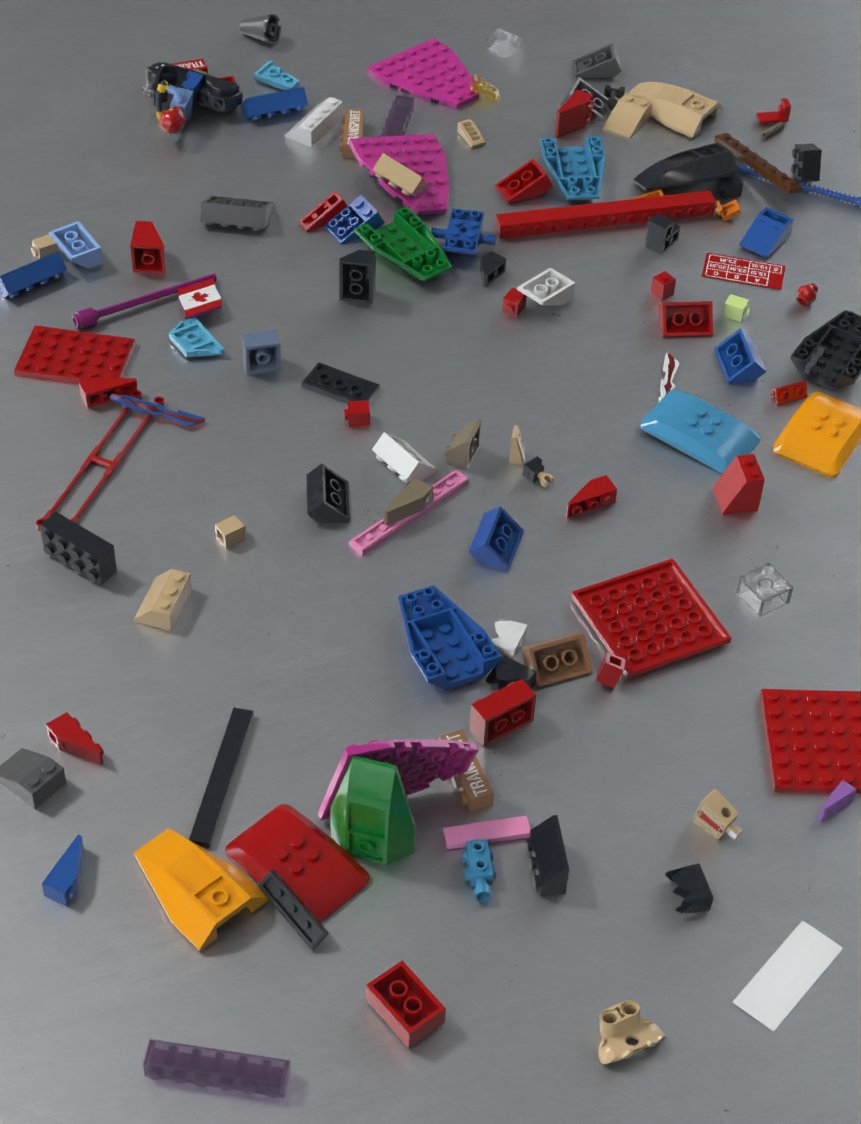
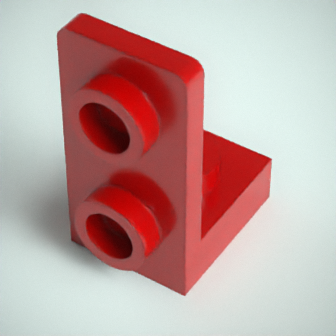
[756,98,791,124]

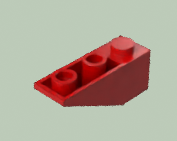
[566,475,617,518]
[46,712,104,765]

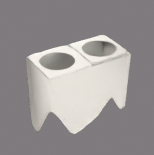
[491,619,528,660]

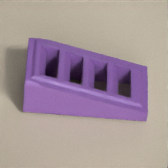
[817,781,856,821]

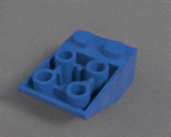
[324,195,385,244]
[739,207,794,258]

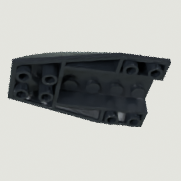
[633,142,739,192]
[790,310,861,391]

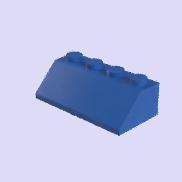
[240,87,308,121]
[0,251,67,298]

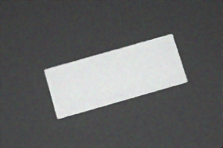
[733,921,843,1032]

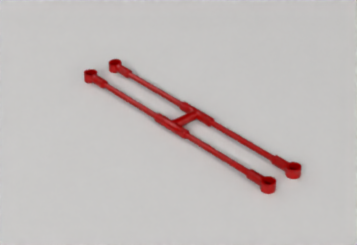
[36,390,165,532]

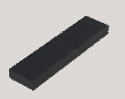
[257,869,329,950]

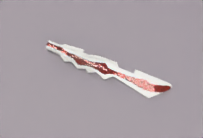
[658,353,680,403]

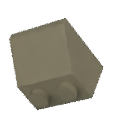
[445,420,482,470]

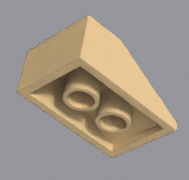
[603,94,652,140]

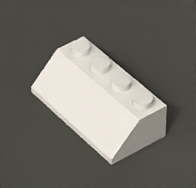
[285,97,343,147]

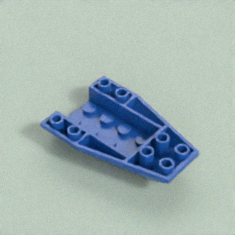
[398,585,502,690]

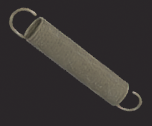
[760,122,787,139]

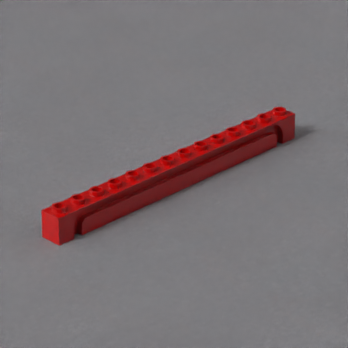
[495,190,716,239]

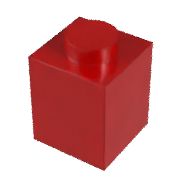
[650,271,676,301]
[502,288,527,317]
[344,400,370,427]
[596,652,626,688]

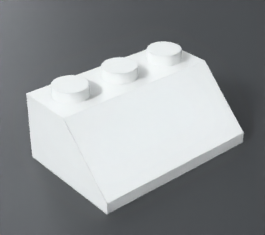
[372,432,438,483]

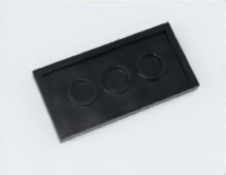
[302,362,380,404]

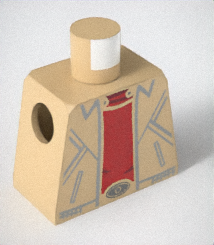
[691,788,743,840]

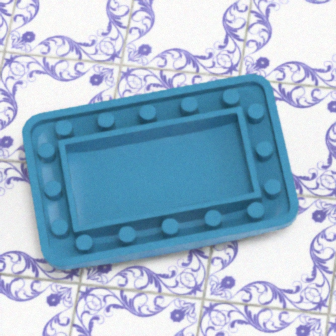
[640,389,761,474]

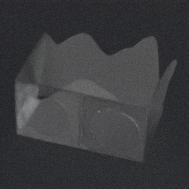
[486,28,522,57]

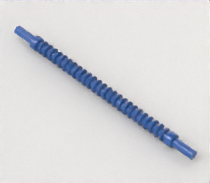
[737,165,861,207]

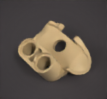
[598,1000,666,1064]

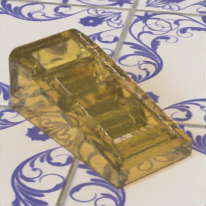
[470,74,499,99]

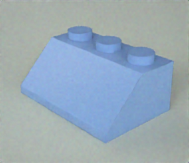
[49,221,103,269]

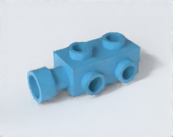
[462,839,496,902]

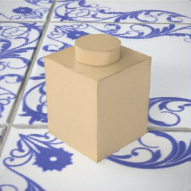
[31,234,58,259]
[215,515,246,548]

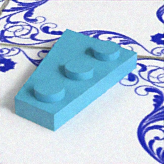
[254,60,299,91]

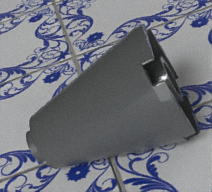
[240,14,281,44]

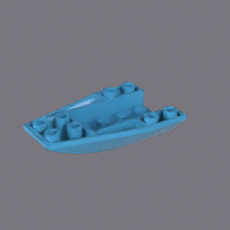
[540,136,606,200]

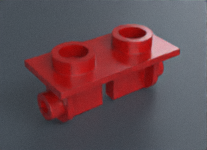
[770,380,807,405]

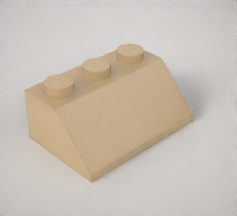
[373,153,428,197]
[134,569,192,631]

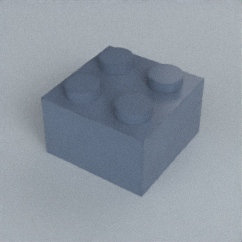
[242,330,281,374]

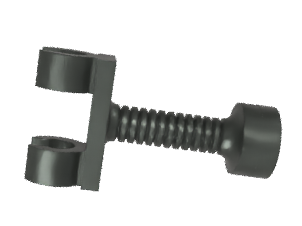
[604,85,625,110]

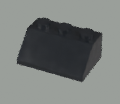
[339,250,376,304]
[306,463,350,523]
[526,815,569,897]

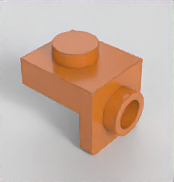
[715,200,742,221]

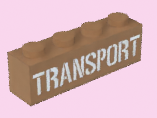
[340,109,364,158]
[439,730,494,813]

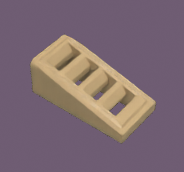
[457,119,485,148]
[509,425,526,465]

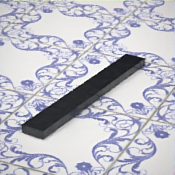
[189,707,254,848]

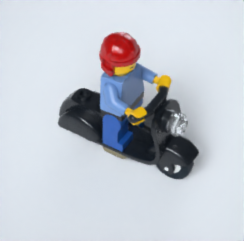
[142,62,243,134]

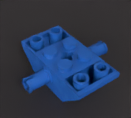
[431,208,496,257]

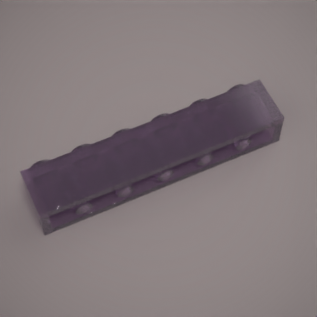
[143,1039,291,1098]

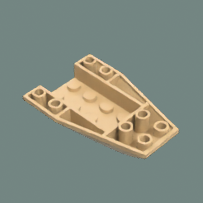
[627,82,724,138]

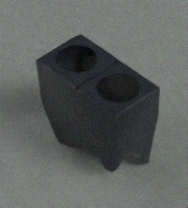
[485,655,537,690]
[665,863,713,914]

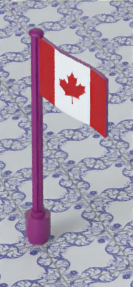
[72,273,222,328]

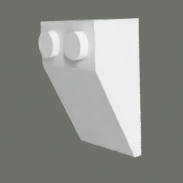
[517,268,575,305]

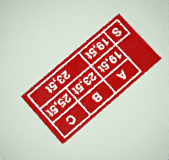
[702,252,786,290]

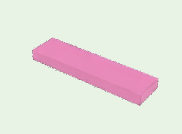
[443,816,531,850]

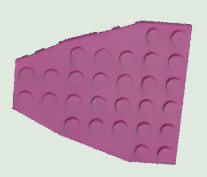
[367,38,479,109]
[348,134,449,216]
[318,739,478,821]

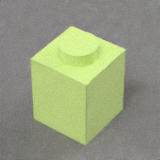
[722,294,750,322]

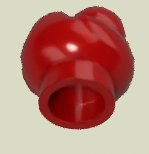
[796,283,819,306]

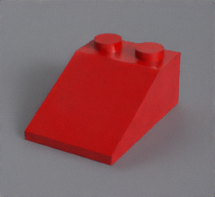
[555,90,594,138]
[494,159,553,203]

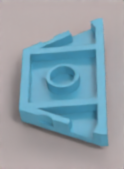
[169,317,225,357]

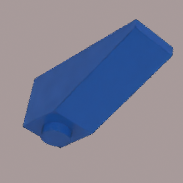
[42,834,84,906]

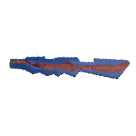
[110,393,206,427]

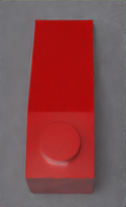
[298,191,348,232]
[79,377,138,408]

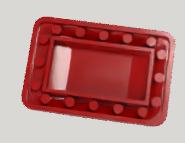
[225,804,370,923]

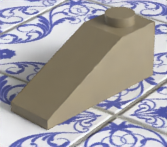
[384,478,434,525]

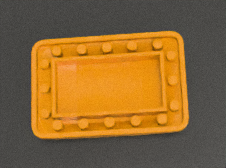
[772,392,861,477]

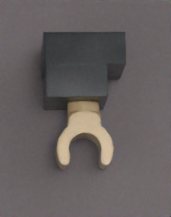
[523,456,554,488]

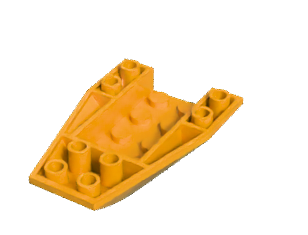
[134,828,269,951]

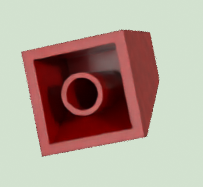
[130,221,166,273]
[713,454,765,515]

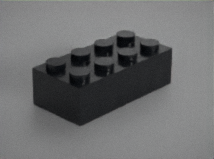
[40,512,117,585]

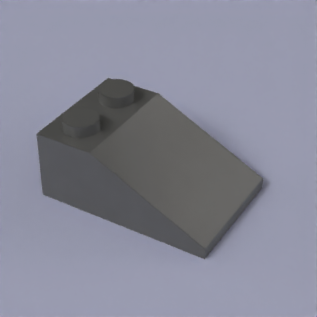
[572,43,622,78]
[560,77,611,122]
[0,748,66,809]

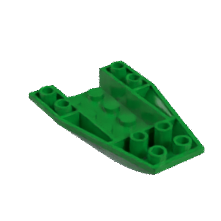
[354,206,452,281]
[331,756,416,865]

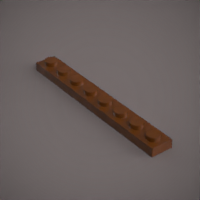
[714,133,802,194]

